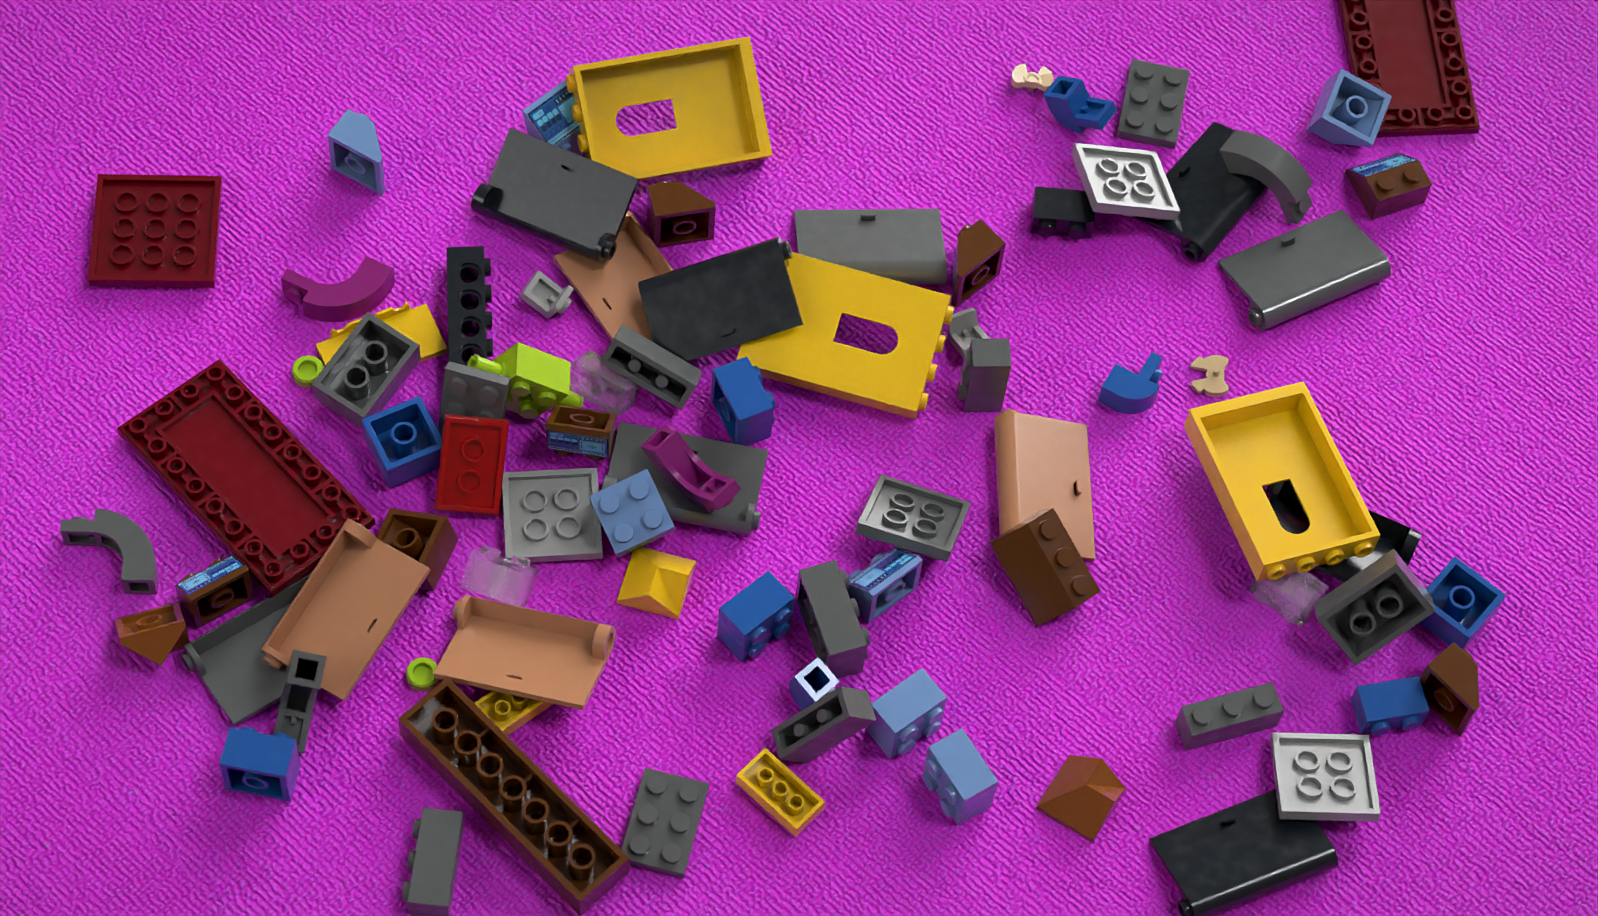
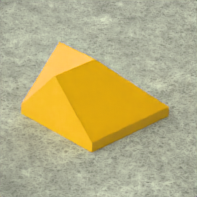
[617,547,696,620]

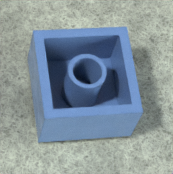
[589,469,676,558]
[866,668,947,759]
[922,728,998,825]

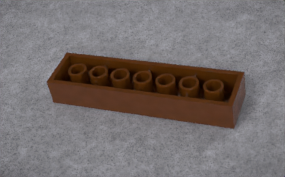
[398,677,630,916]

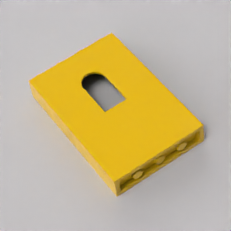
[566,36,773,181]
[736,252,955,419]
[1184,381,1380,582]

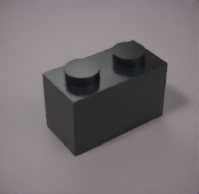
[1030,186,1095,239]

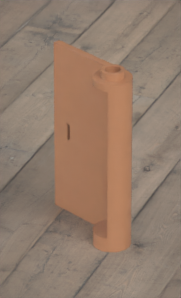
[553,211,673,342]
[994,409,1095,562]
[261,519,431,702]
[434,595,616,710]

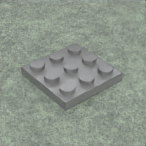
[1071,143,1180,220]
[502,468,603,564]
[1270,732,1381,822]

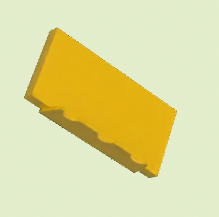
[316,302,448,366]

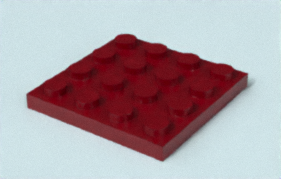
[88,174,223,288]

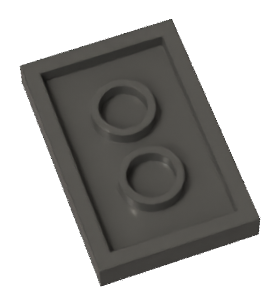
[1116,59,1190,149]
[438,361,510,437]
[621,768,709,879]

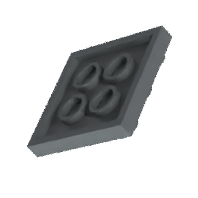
[855,474,971,562]

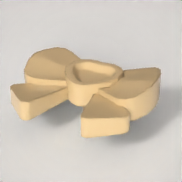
[1011,64,1054,92]
[1191,355,1229,398]

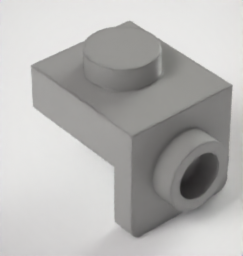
[519,270,574,319]
[947,307,990,357]

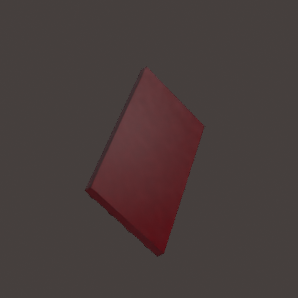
[1337,0,1480,138]
[117,359,376,598]

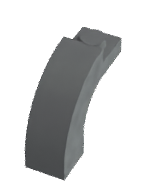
[1220,130,1313,224]
[60,509,159,595]
[273,649,327,753]

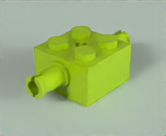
[467,342,584,419]

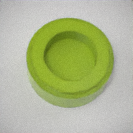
[292,355,324,388]
[406,657,439,692]

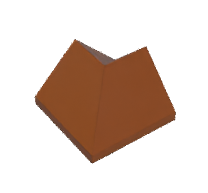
[114,601,190,666]
[1036,755,1126,842]

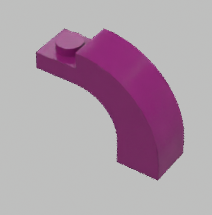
[281,256,395,322]
[640,426,741,513]

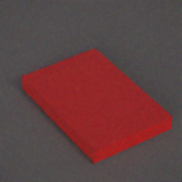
[434,413,509,516]

